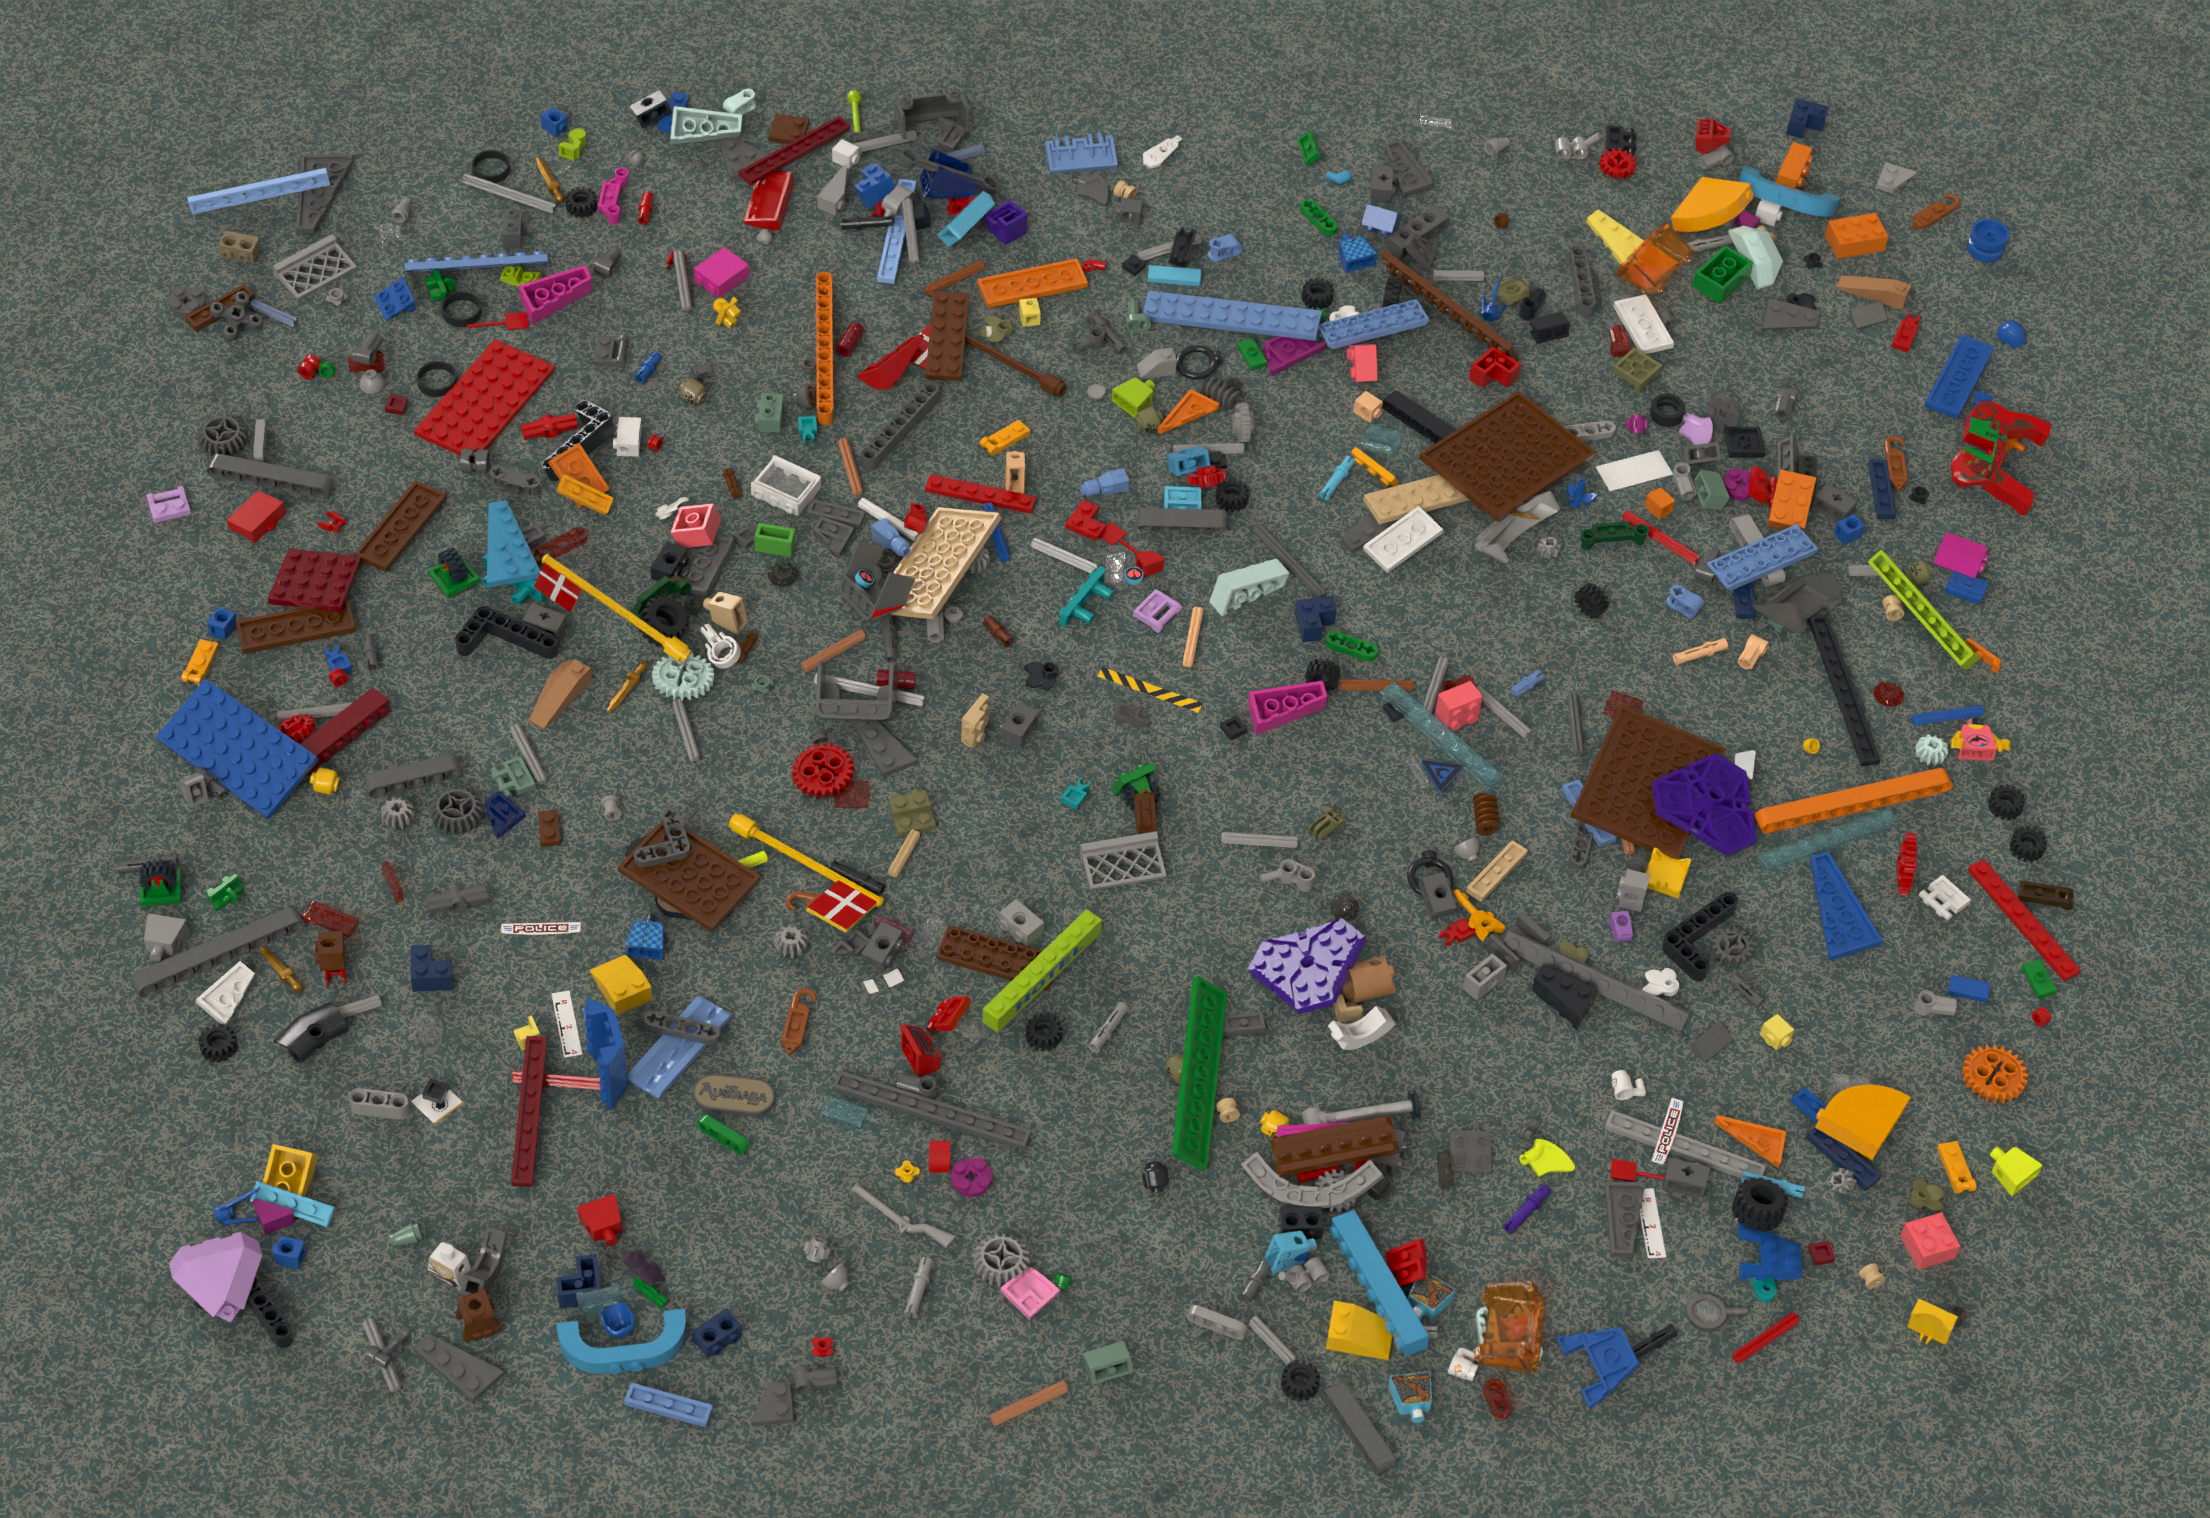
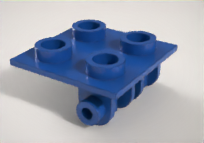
[374,277,416,320]

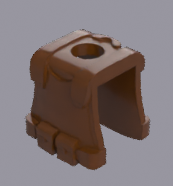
[455,1289,501,1342]

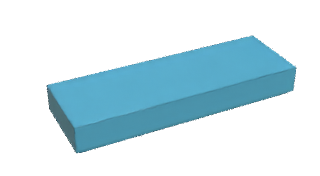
[1148,265,1201,286]

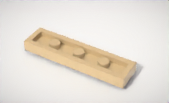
[1466,840,1528,902]

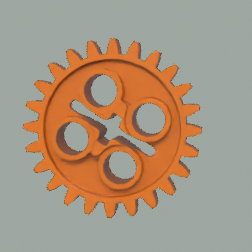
[1961,1044,2028,1104]

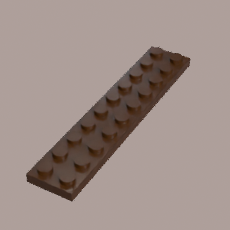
[1380,250,1519,361]

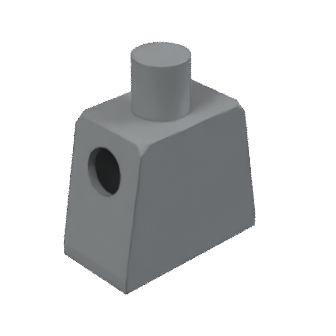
[144,913,188,961]

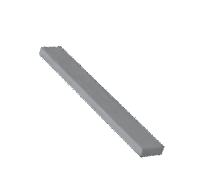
[1604,1110,1766,1179]

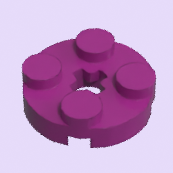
[1723,468,1750,501]
[951,1158,992,1197]

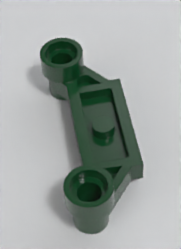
[1580,521,1649,550]
[629,575,692,629]

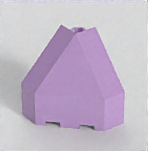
[169,1232,262,1323]

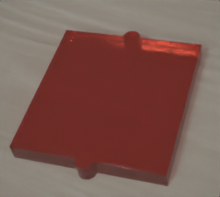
[1603,690,1644,718]
[834,781,870,809]

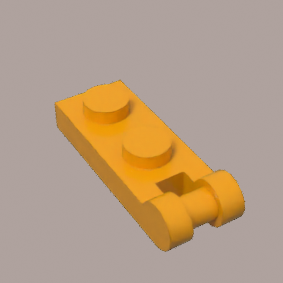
[980,420,1030,456]
[181,639,219,685]
[1937,1141,1976,1194]

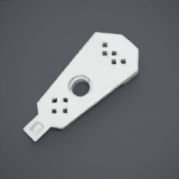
[1143,135,1183,168]

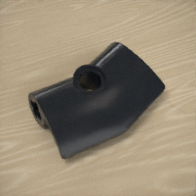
[274,1002,348,1063]

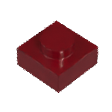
[385,395,408,415]
[1808,1241,1835,1266]

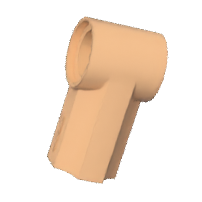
[1737,634,1769,670]

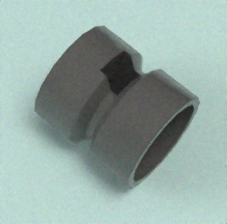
[460,448,490,474]

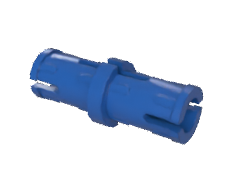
[634,351,662,383]

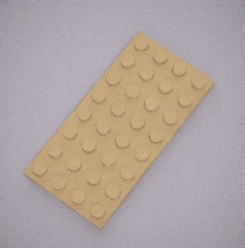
[891,507,1002,619]

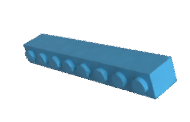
[1330,1210,1429,1357]

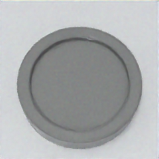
[1087,384,1105,399]

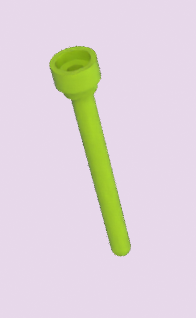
[847,90,863,156]

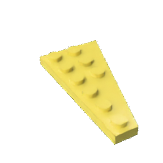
[1587,209,1677,293]

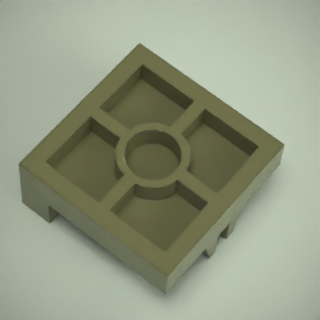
[1612,347,1662,394]

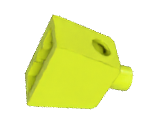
[1990,1147,2042,1196]

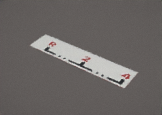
[552,991,582,1058]
[1640,1188,1666,1258]

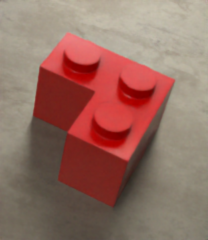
[1469,346,1521,388]

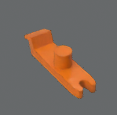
[1965,638,2002,673]

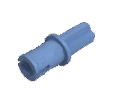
[1511,670,1544,697]

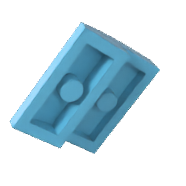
[1164,486,1201,509]

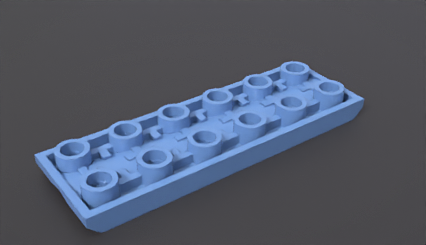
[1319,299,1429,349]
[1707,524,1818,591]
[627,996,733,1100]

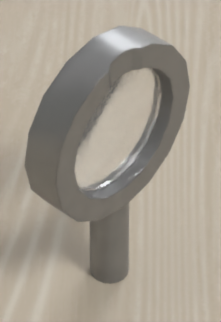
[1686,1294,1748,1332]

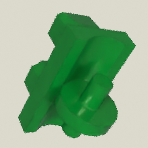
[425,269,456,302]
[205,874,245,911]

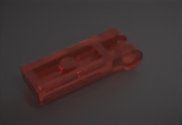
[301,901,359,938]

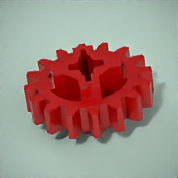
[1599,148,1637,180]
[1187,465,1227,488]
[277,714,316,743]

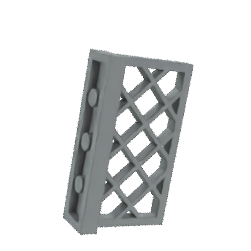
[273,234,357,301]
[1079,831,1167,891]

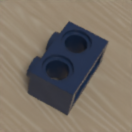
[692,1308,742,1359]

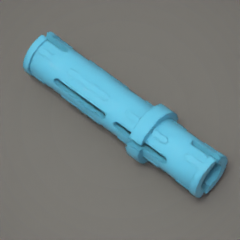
[1319,456,1355,500]
[1741,1170,1805,1199]

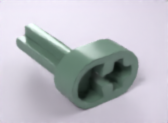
[1126,298,1151,331]

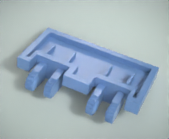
[1045,133,1118,174]

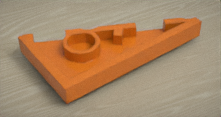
[1158,389,1220,434]
[1714,1115,1786,1168]

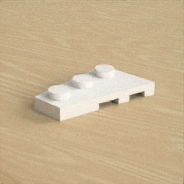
[196,961,255,1027]

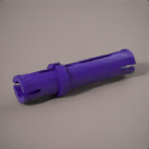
[1503,1184,1551,1234]

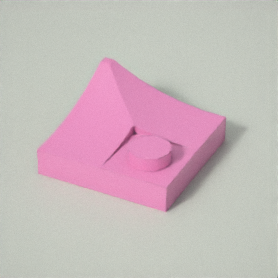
[1000,1266,1060,1320]

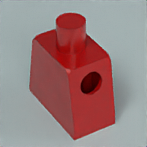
[577,1194,622,1246]

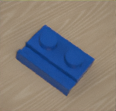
[1945,571,1989,605]

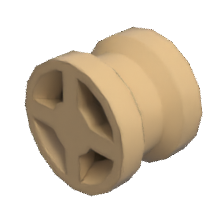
[1216,1098,1240,1123]
[1859,1263,1885,1289]

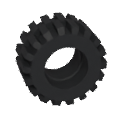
[639,595,690,648]
[1732,1177,1788,1232]

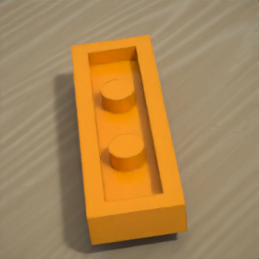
[1351,447,1399,487]
[556,474,613,515]

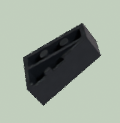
[1532,964,1597,1030]

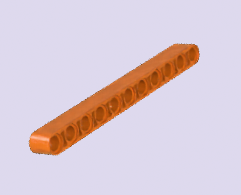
[816,272,833,426]
[1754,768,1953,834]

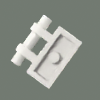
[1919,875,1971,921]

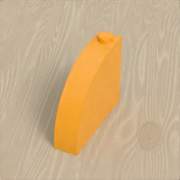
[1671,177,1754,232]
[1815,1085,1911,1160]

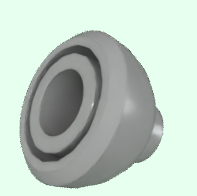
[360,369,385,394]
[1453,837,1479,862]
[821,1263,849,1292]

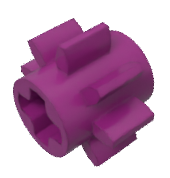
[1626,415,1648,434]

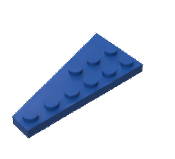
[1810,851,1883,961]

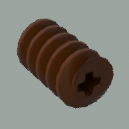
[1473,793,1500,836]

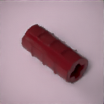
[836,322,864,357]
[876,670,916,689]

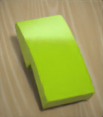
[500,266,542,287]

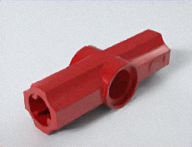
[521,413,578,440]

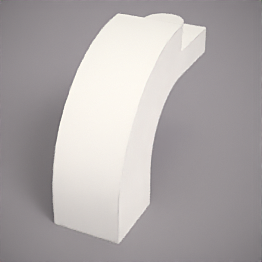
[1328,1006,1396,1050]

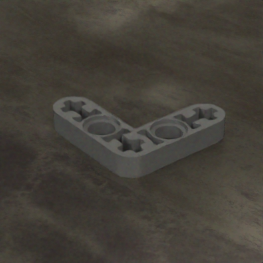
[634,807,690,868]

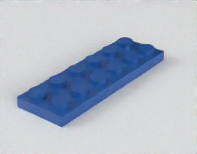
[1924,334,1994,419]

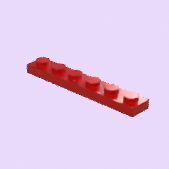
[925,474,1036,514]

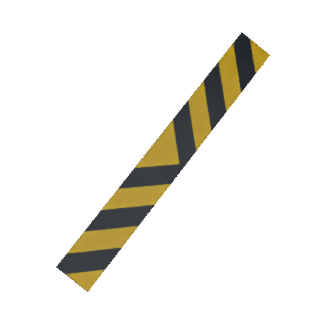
[1098,667,1203,713]

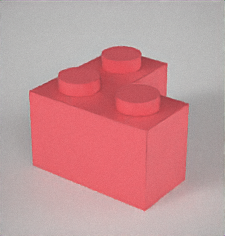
[1346,344,1378,382]

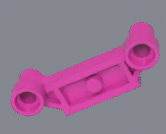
[598,168,629,225]

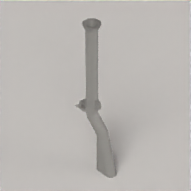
[851,1182,957,1249]

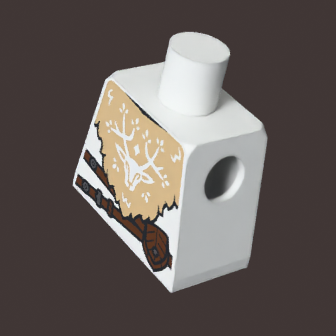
[428,1242,471,1290]

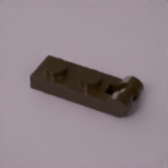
[2018,880,2074,910]

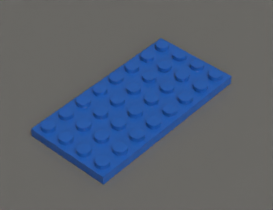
[155,678,319,819]

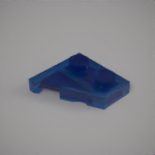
[484,791,526,838]

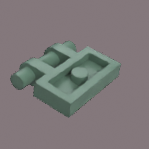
[490,756,536,800]

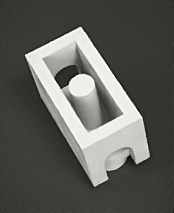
[613,417,641,457]

